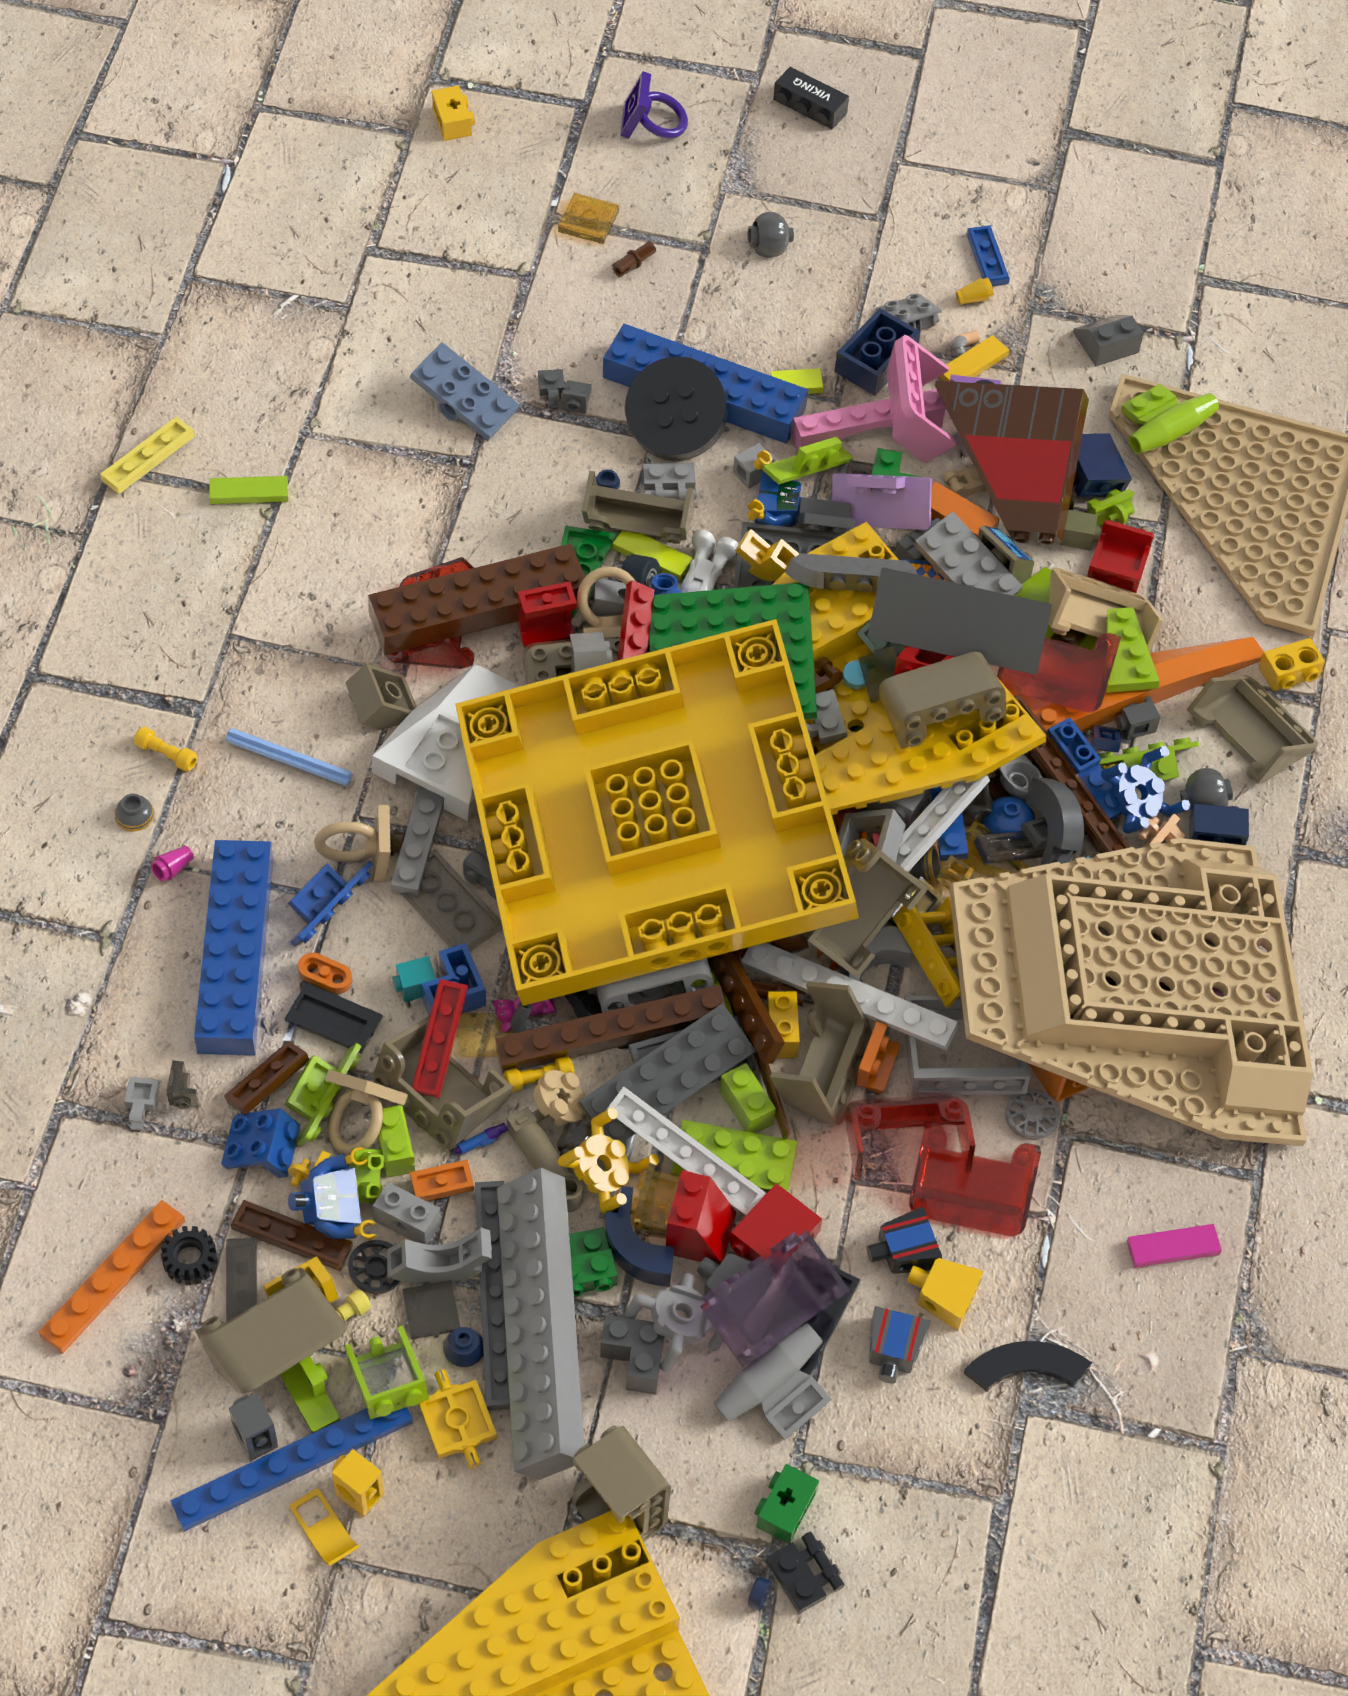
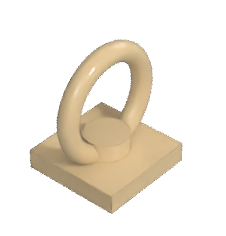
[577,566,635,638]
[314,805,391,882]
[325,1069,408,1155]

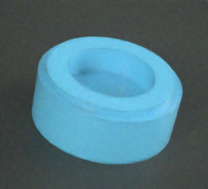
[843,661,870,689]

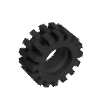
[161,1226,217,1285]

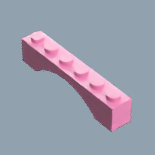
[791,389,946,453]

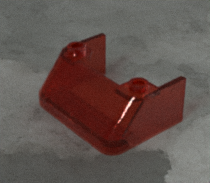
[845,1095,976,1180]

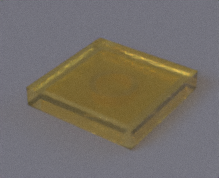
[558,193,620,244]

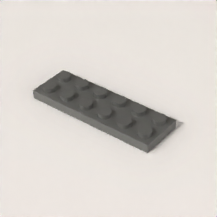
[579,1003,756,1143]

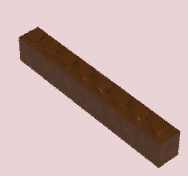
[495,985,726,1075]

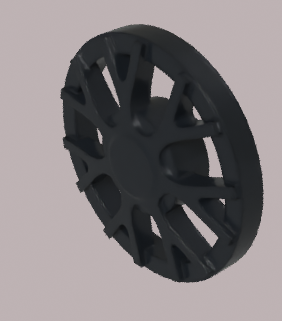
[348,1240,401,1294]

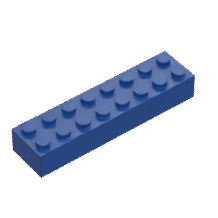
[603,323,808,444]
[194,840,274,1056]

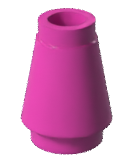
[151,845,194,882]

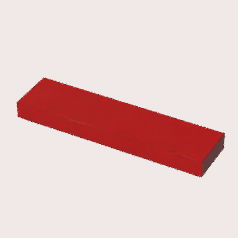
[412,979,468,1099]

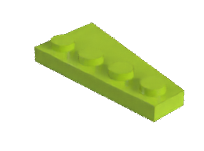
[1106,607,1160,693]

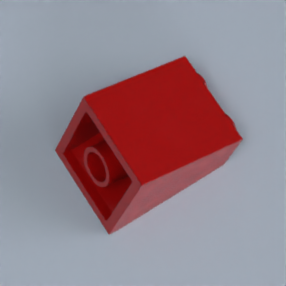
[665,1170,736,1265]

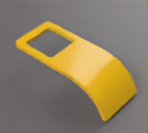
[289,1488,360,1566]

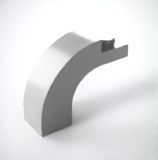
[838,926,912,981]
[387,1228,492,1284]

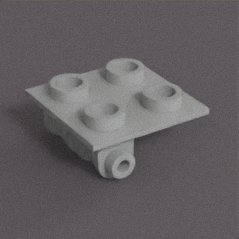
[876,294,942,331]

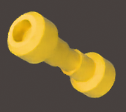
[134,726,197,772]
[503,1056,575,1093]

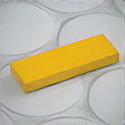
[939,335,1009,381]

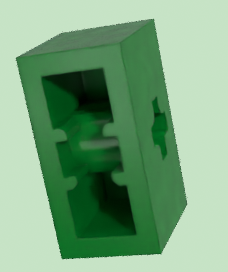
[754,1464,820,1544]

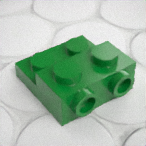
[569,1227,618,1298]

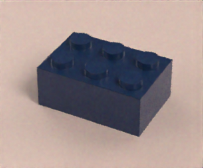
[834,308,921,396]

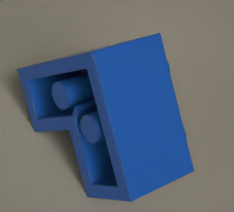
[422,943,486,1016]

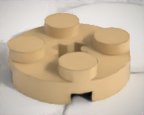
[533,1070,587,1127]

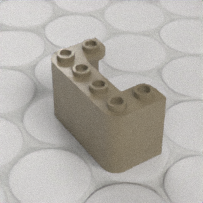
[572,1425,671,1542]

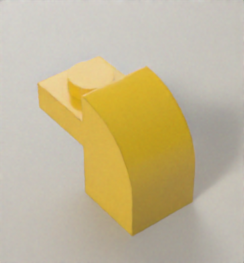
[735,529,799,581]

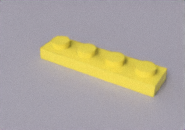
[100,416,195,494]

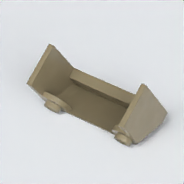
[582,471,695,544]
[770,981,872,1125]

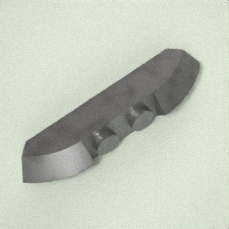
[785,553,917,592]

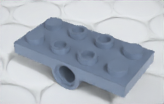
[410,342,520,441]

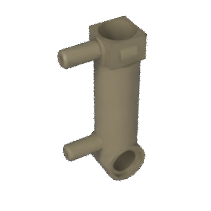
[507,1107,583,1212]

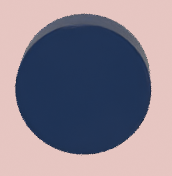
[748,1577,771,1611]

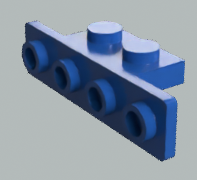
[287,861,374,946]

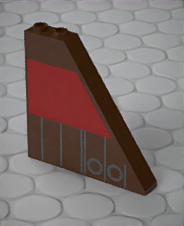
[935,381,1089,545]

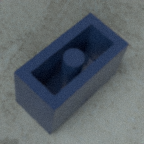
[1189,804,1249,846]

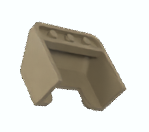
[523,637,620,685]

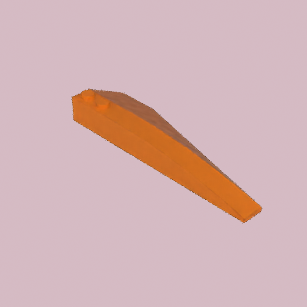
[1005,637,1264,733]

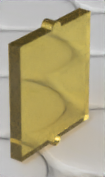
[458,1013,514,1057]

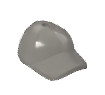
[999,754,1043,799]

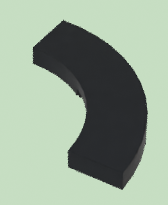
[964,1341,1092,1392]

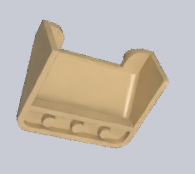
[1048,567,1163,652]

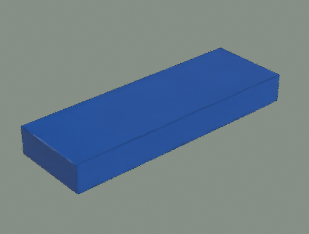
[966,225,1010,286]

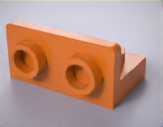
[856,1021,900,1093]

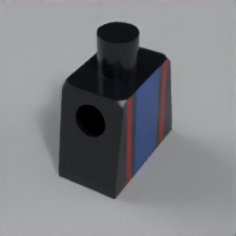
[866,1207,942,1274]

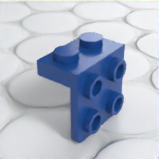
[221,1108,301,1178]

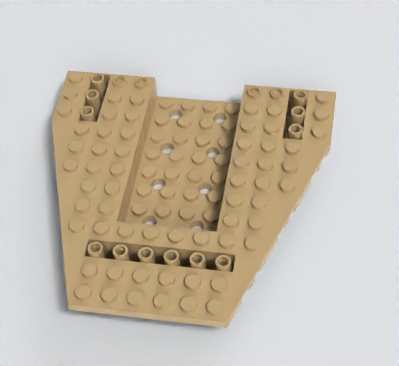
[949,838,1313,1146]

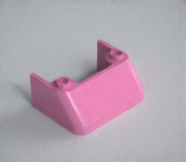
[886,335,958,463]

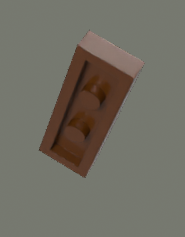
[224,1041,309,1116]

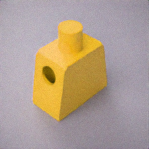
[907,1258,984,1330]

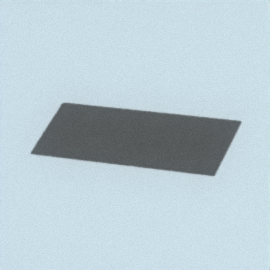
[868,567,1052,675]

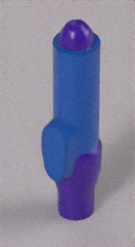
[454,1122,508,1155]

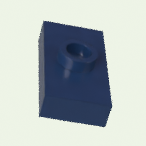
[1091,725,1121,753]

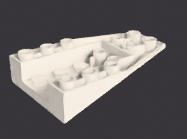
[372,664,520,821]

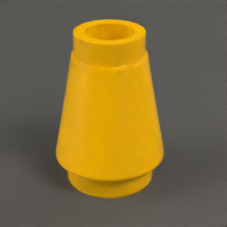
[955,277,994,305]

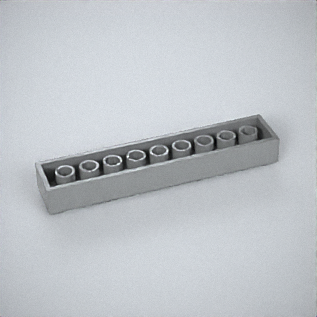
[497,1167,584,1480]

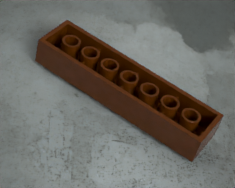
[368,543,585,656]

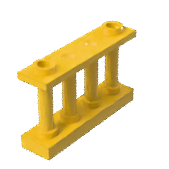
[893,896,961,1008]

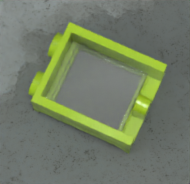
[344,1325,429,1420]

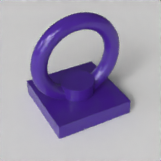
[620,71,688,139]

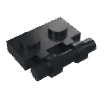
[766,1531,845,1614]

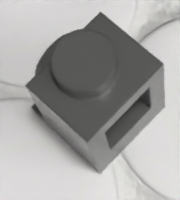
[1115,696,1161,740]

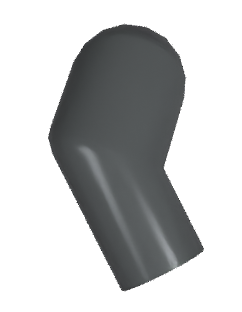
[510,1002,534,1033]

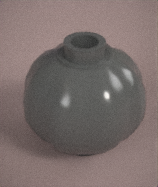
[747,212,794,258]
[1180,768,1233,811]

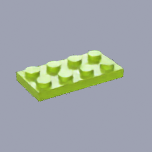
[671,1120,798,1194]

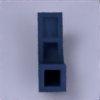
[605,1186,674,1287]

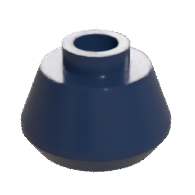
[443,1327,484,1367]

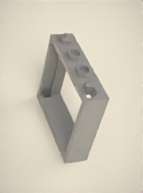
[904,995,1030,1095]

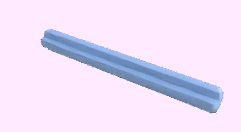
[226,728,353,786]

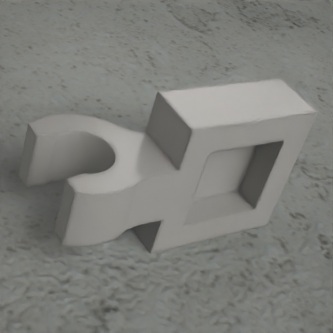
[124,1077,160,1131]

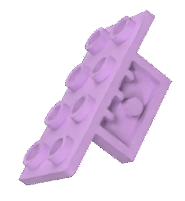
[832,473,932,530]

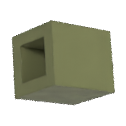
[1060,510,1101,551]

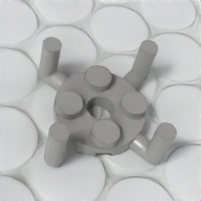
[623,1273,731,1372]

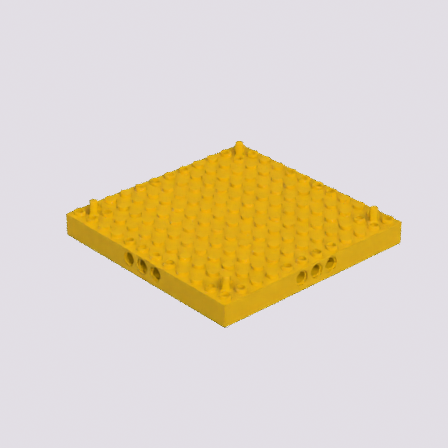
[455,619,859,1006]

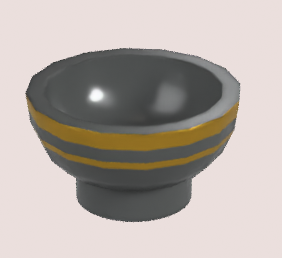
[115,793,155,832]
[912,845,940,885]

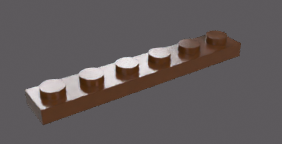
[707,951,785,1064]

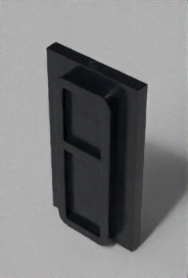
[284,982,383,1054]

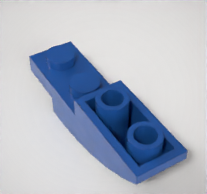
[1047,717,1122,821]

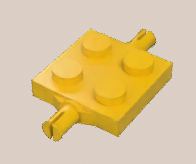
[418,1369,497,1469]

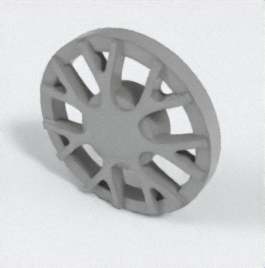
[1005,1089,1060,1139]

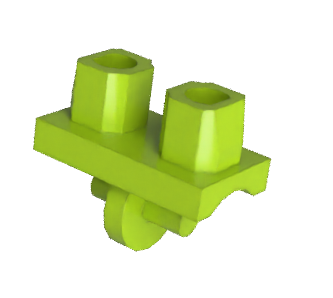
[1087,489,1135,528]
[350,1148,384,1203]

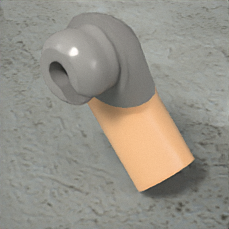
[950,331,980,357]

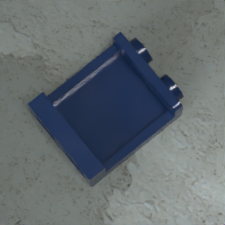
[1075,433,1132,497]

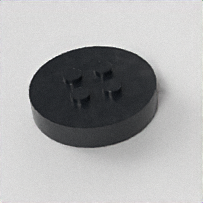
[625,357,728,461]

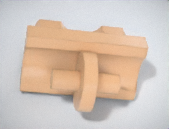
[1138,814,1185,848]

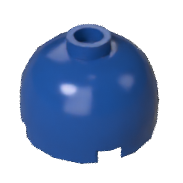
[980,796,1035,852]

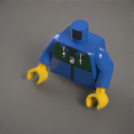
[747,450,802,527]
[288,1147,376,1240]

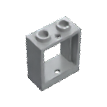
[838,808,906,862]

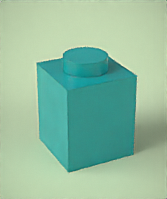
[392,956,436,1002]

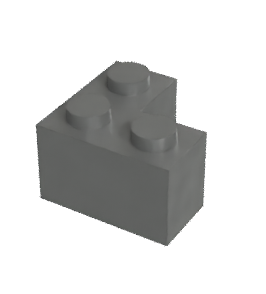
[600,1315,665,1394]

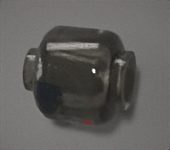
[557,1120,592,1156]

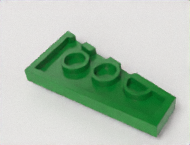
[561,526,616,618]

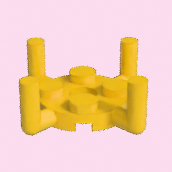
[558,1108,659,1214]

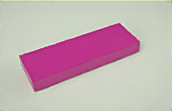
[1127,1224,1222,1268]

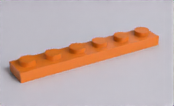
[38,1200,185,1354]

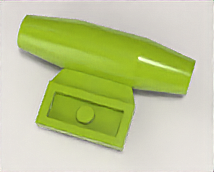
[1121,384,1219,454]

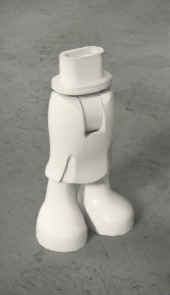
[680,529,738,593]

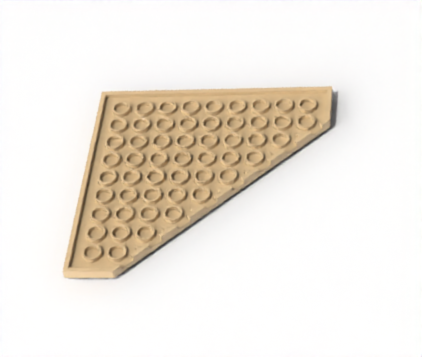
[1109,374,1348,637]

